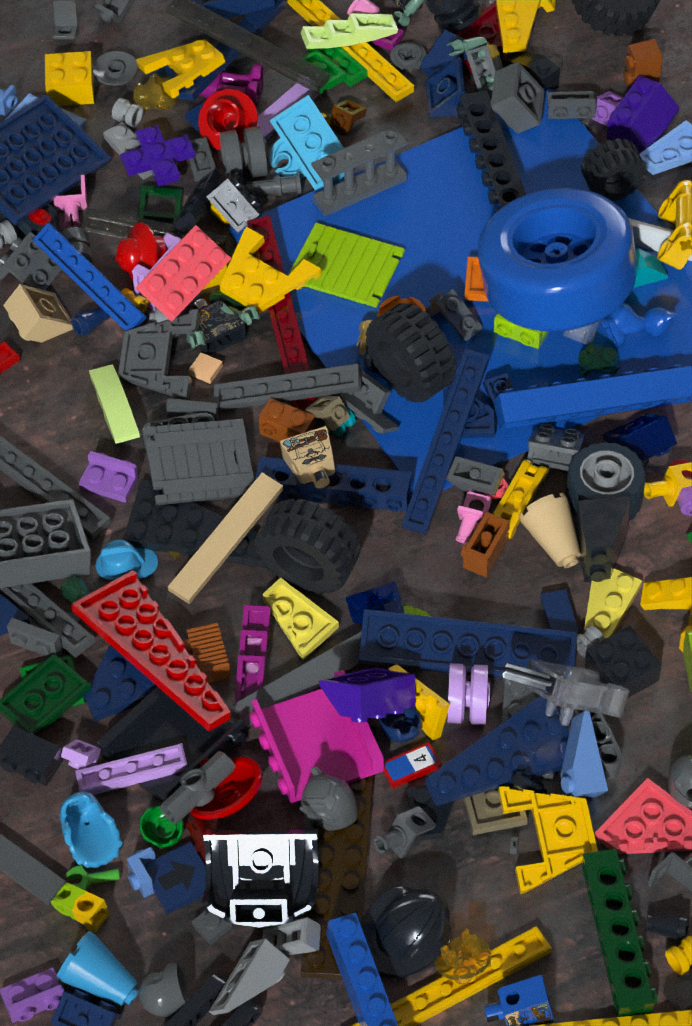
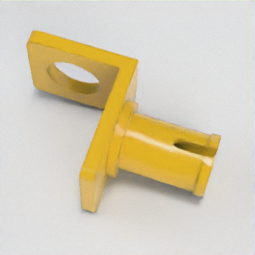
[644,462,692,507]

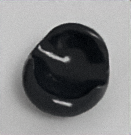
[360,886,452,978]

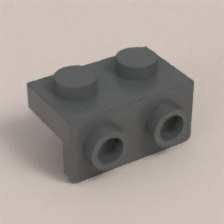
[547,91,596,119]

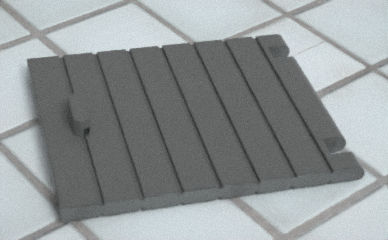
[143,419,254,505]

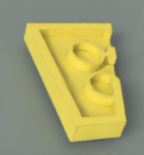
[584,569,642,639]
[263,578,339,661]

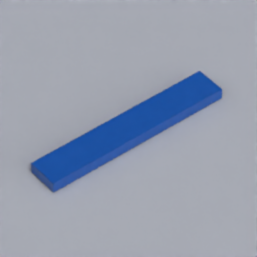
[32,222,147,331]

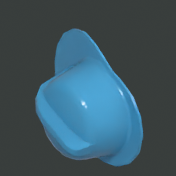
[95,540,158,580]

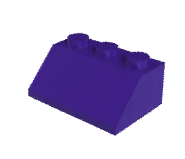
[607,75,679,153]
[319,668,415,723]

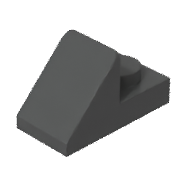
[446,456,505,496]

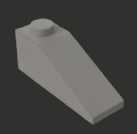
[209,939,290,1015]

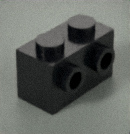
[0,726,63,786]

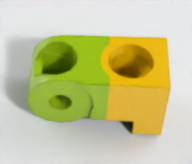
[51,883,110,933]

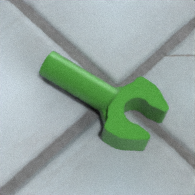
[66,865,120,891]

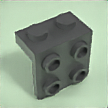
[0,232,62,290]
[7,610,80,658]

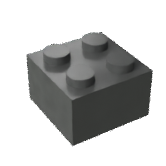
[491,62,545,134]

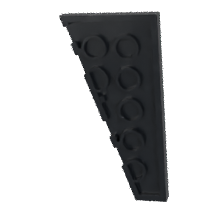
[123,479,267,568]

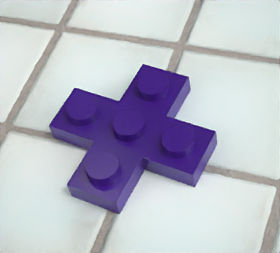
[120,125,195,187]

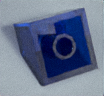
[602,413,677,465]

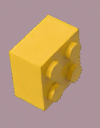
[45,51,94,106]

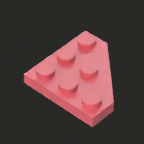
[594,778,692,854]

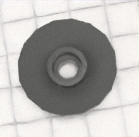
[92,51,138,86]

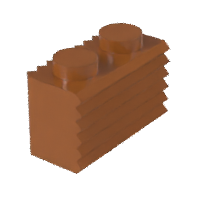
[183,622,231,683]

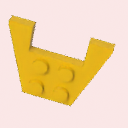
[136,39,225,98]
[220,227,322,314]
[498,786,598,894]

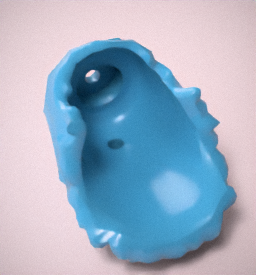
[59,791,123,868]

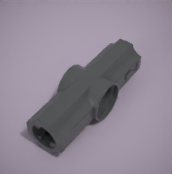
[160,751,235,824]

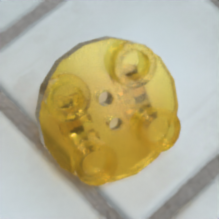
[435,928,493,984]

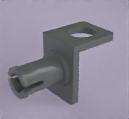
[53,0,78,39]
[374,807,436,859]
[648,852,692,892]

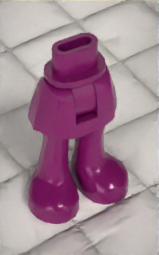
[200,64,264,103]

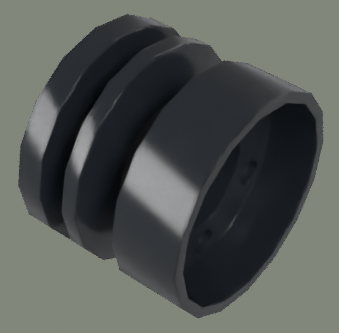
[424,0,483,33]

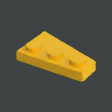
[496,0,541,53]
[388,664,450,741]

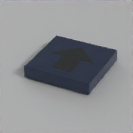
[143,842,206,915]

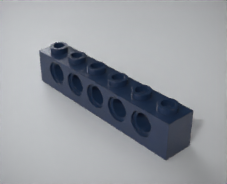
[254,457,413,512]

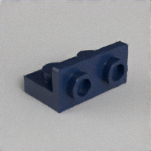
[50,988,122,1026]

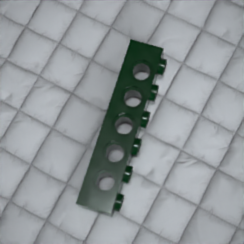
[581,849,657,1017]

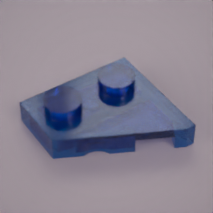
[346,581,406,623]

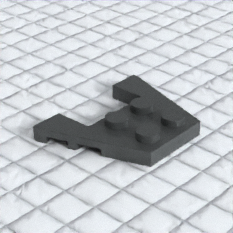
[118,309,200,400]

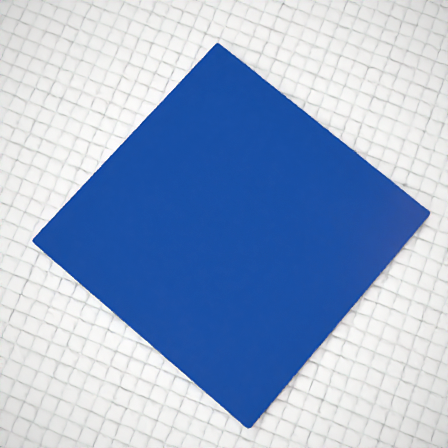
[229,89,692,492]

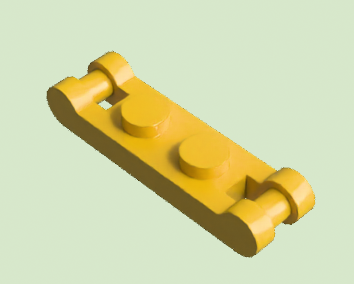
[493,459,549,539]

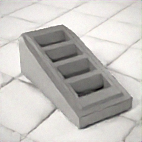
[262,917,321,955]

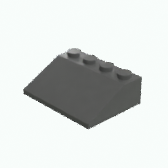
[0,499,91,588]

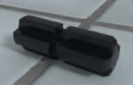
[511,771,547,794]

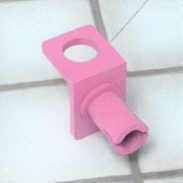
[53,175,87,228]
[456,492,492,544]

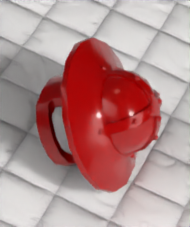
[198,89,258,151]
[115,222,166,285]

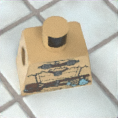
[280,426,335,488]

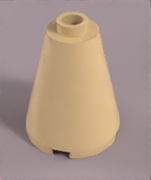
[519,493,581,568]

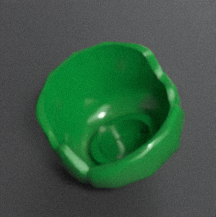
[139,806,184,848]

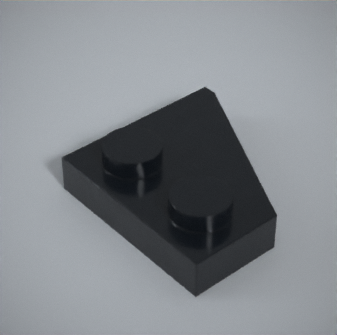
[406,785,454,841]

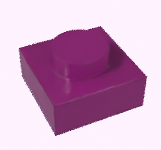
[373,29,404,51]

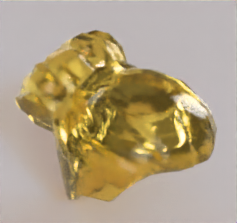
[133,74,176,110]

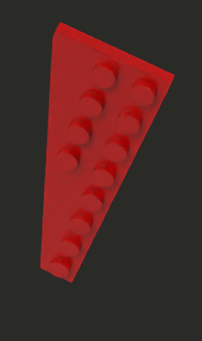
[72,570,230,732]

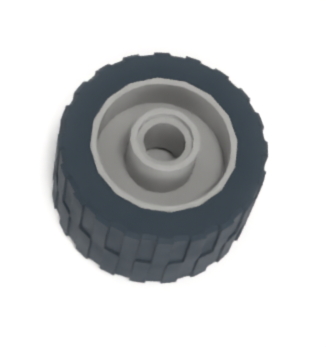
[566,442,646,521]

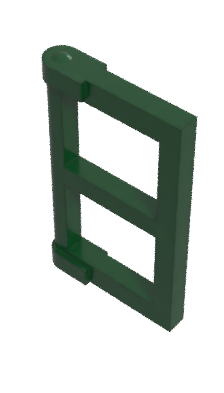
[137,185,182,239]

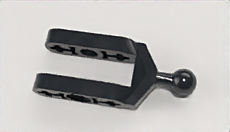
[166,973,262,1026]

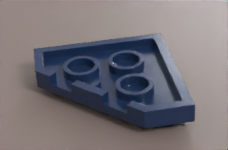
[84,645,157,722]

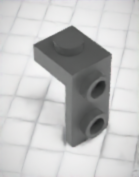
[426,289,482,342]

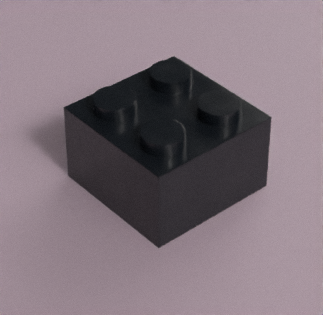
[584,626,662,705]

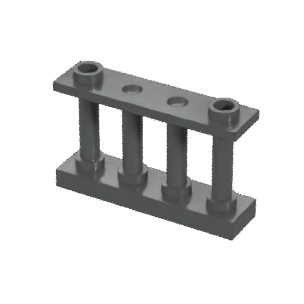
[311,127,407,217]

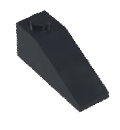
[500,51,560,91]

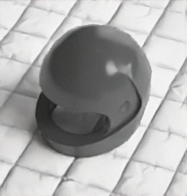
[668,755,692,809]
[139,963,189,1017]

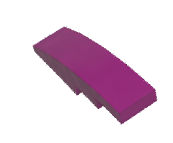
[235,605,271,703]

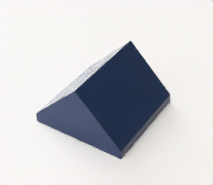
[425,57,465,117]

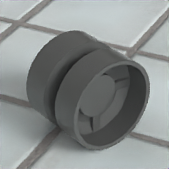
[220,126,269,178]

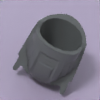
[300,767,358,831]

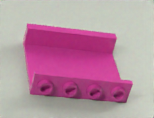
[249,670,384,803]

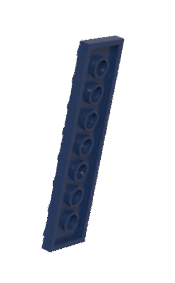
[358,609,577,686]

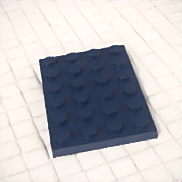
[0,94,111,225]

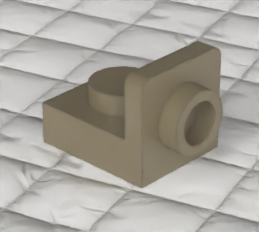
[305,396,350,431]

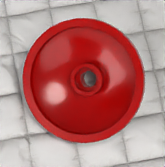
[190,757,263,820]

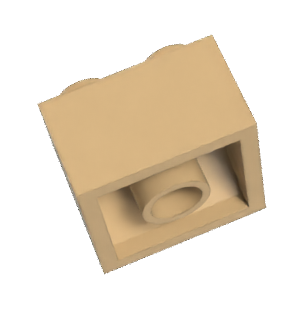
[3,284,73,343]

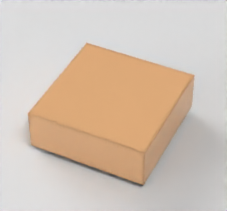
[189,353,223,384]

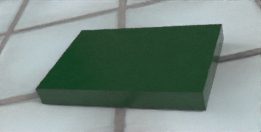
[0,653,92,736]

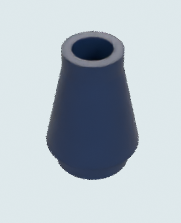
[71,307,109,336]

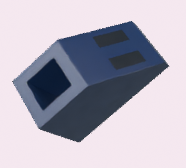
[419,30,468,78]

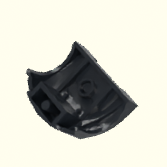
[202,828,319,927]

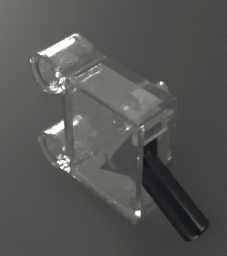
[502,659,630,726]

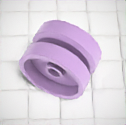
[447,663,490,725]

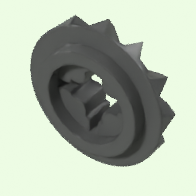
[390,42,426,72]

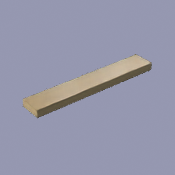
[168,473,283,604]

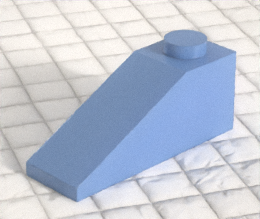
[561,710,608,799]

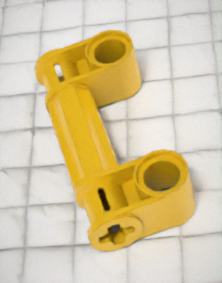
[657,180,692,270]

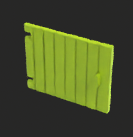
[288,223,405,308]

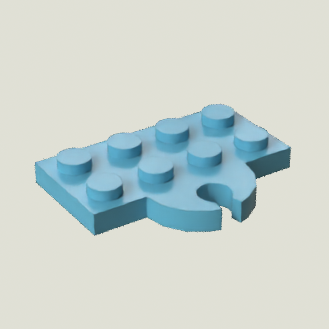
[269,95,356,190]

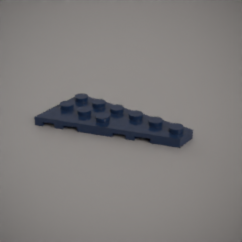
[425,691,569,806]

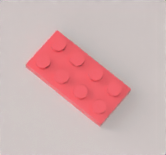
[136,225,232,322]

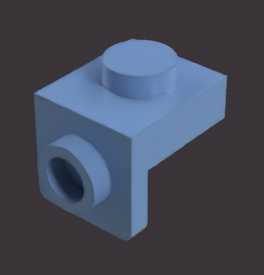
[127,847,155,898]

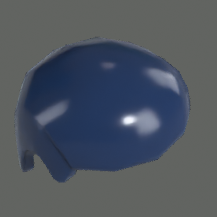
[379,707,423,743]

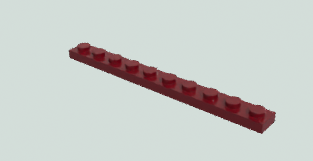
[247,215,318,412]

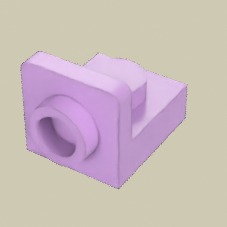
[61,739,101,770]

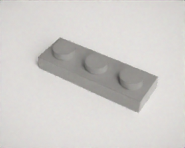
[103,122,152,180]

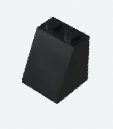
[576,496,630,582]

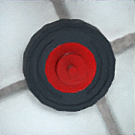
[17,203,59,236]

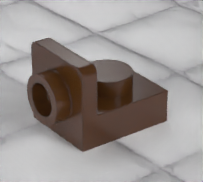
[329,99,367,135]

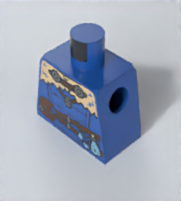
[484,975,555,1026]

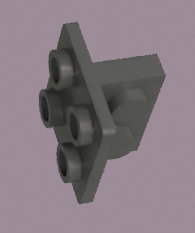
[527,424,585,471]

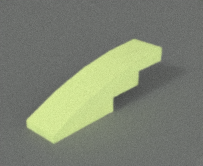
[301,13,398,49]
[89,364,140,444]

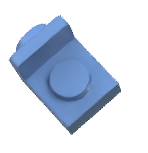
[0,85,18,117]

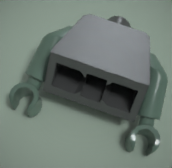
[447,37,503,100]

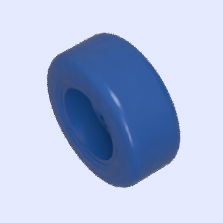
[478,188,637,332]

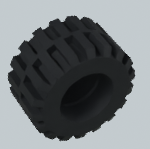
[581,139,647,201]

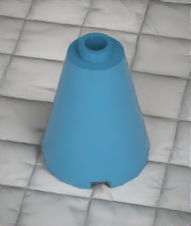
[57,931,139,1007]

